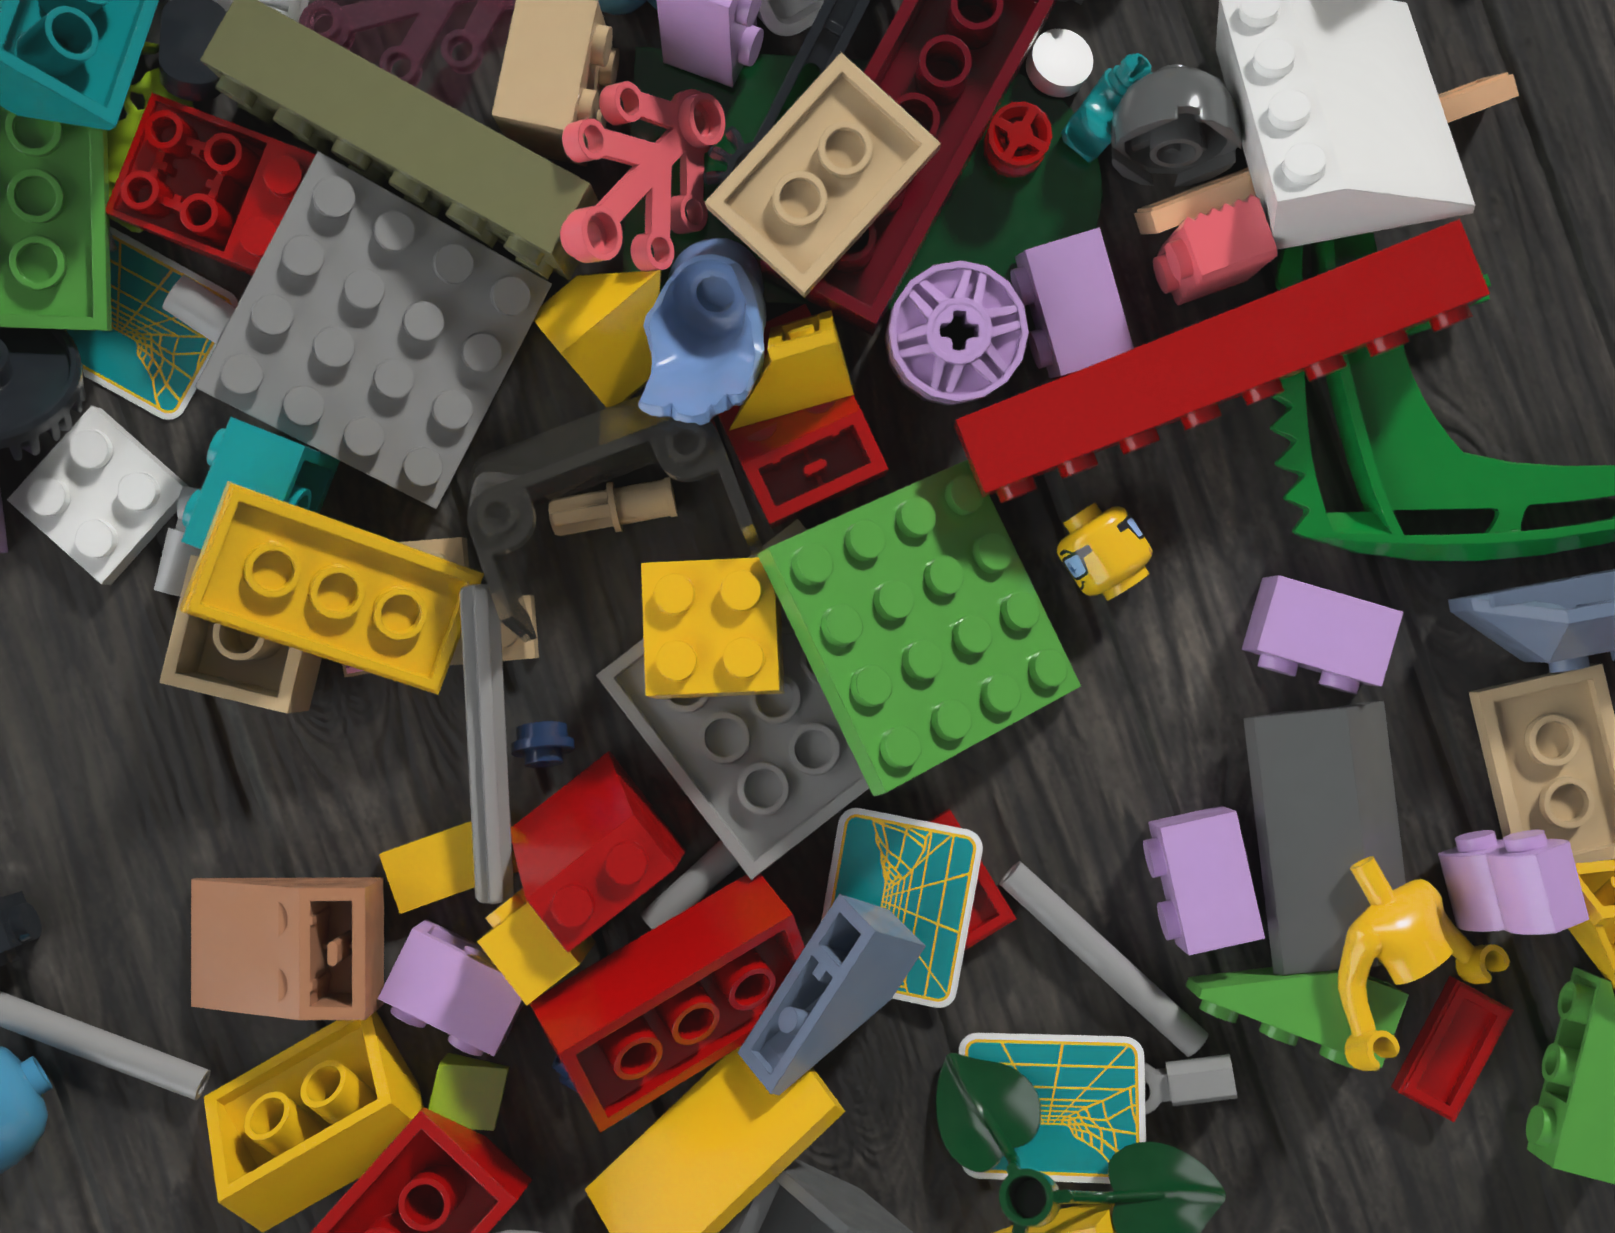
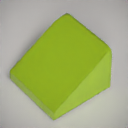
[429,1053,510,1131]

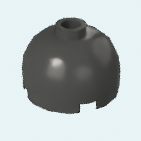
[1111,64,1241,187]

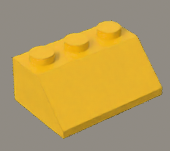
[204,1011,424,1233]

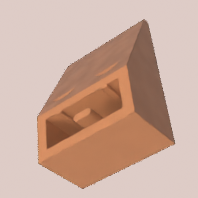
[191,877,384,1020]

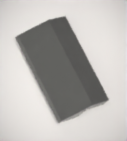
[1243,701,1406,975]

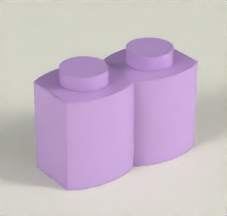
[1438,830,1589,935]

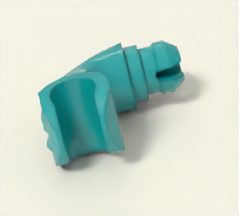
[1061,53,1151,163]

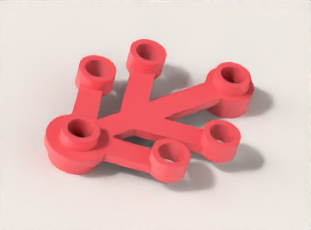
[560,81,726,271]

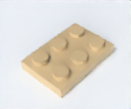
[705,52,941,298]
[1469,663,1615,863]

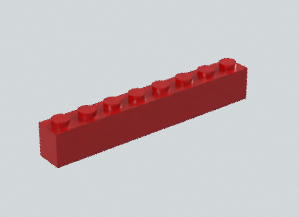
[954,219,1490,503]

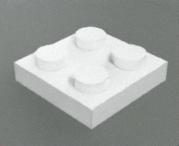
[7,405,189,585]

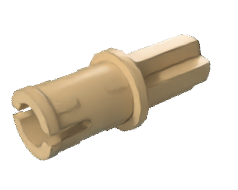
[548,477,678,536]

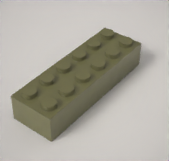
[200,0,599,280]

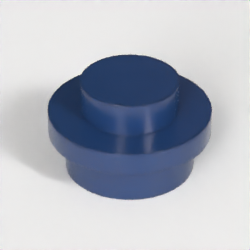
[510,721,575,768]

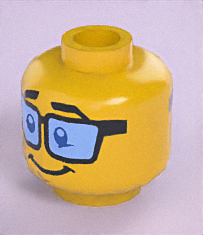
[1057,502,1153,601]

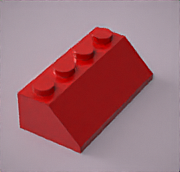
[530,873,805,1133]
[310,1107,532,1233]

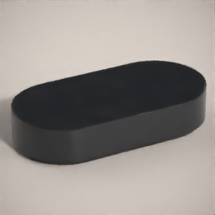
[159,0,227,101]

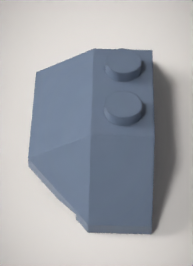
[1448,569,1615,673]

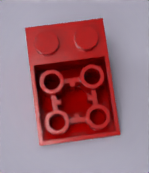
[106,92,316,276]
[718,304,888,529]

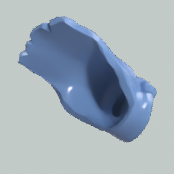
[638,238,767,425]

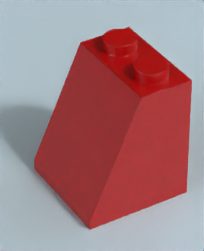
[511,751,687,953]

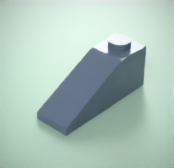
[738,894,926,1095]

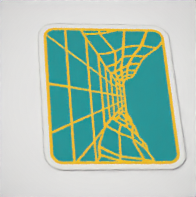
[66,226,238,420]
[821,808,983,1008]
[959,1033,1146,1184]

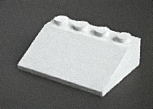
[1216,0,1475,249]

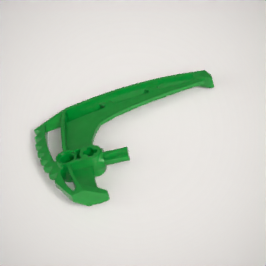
[1269,232,1615,561]

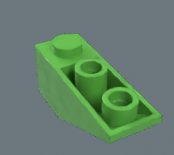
[1185,967,1409,1069]
[1526,967,1615,1185]

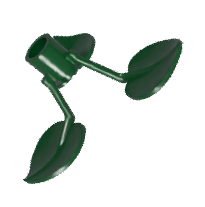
[936,1053,1226,1233]

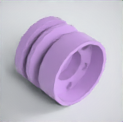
[884,260,1029,406]

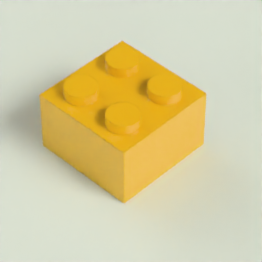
[641,557,785,699]

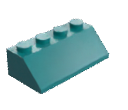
[0,0,159,131]

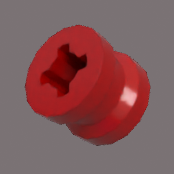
[983,101,1052,178]

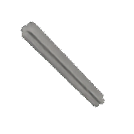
[459,584,514,904]

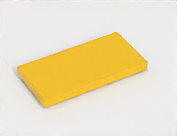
[179,481,484,695]
[584,1046,846,1233]

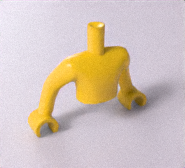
[1338,856,1510,1071]

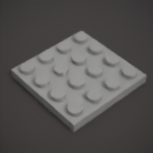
[195,151,552,509]
[596,519,869,880]

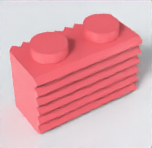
[1153,194,1278,306]

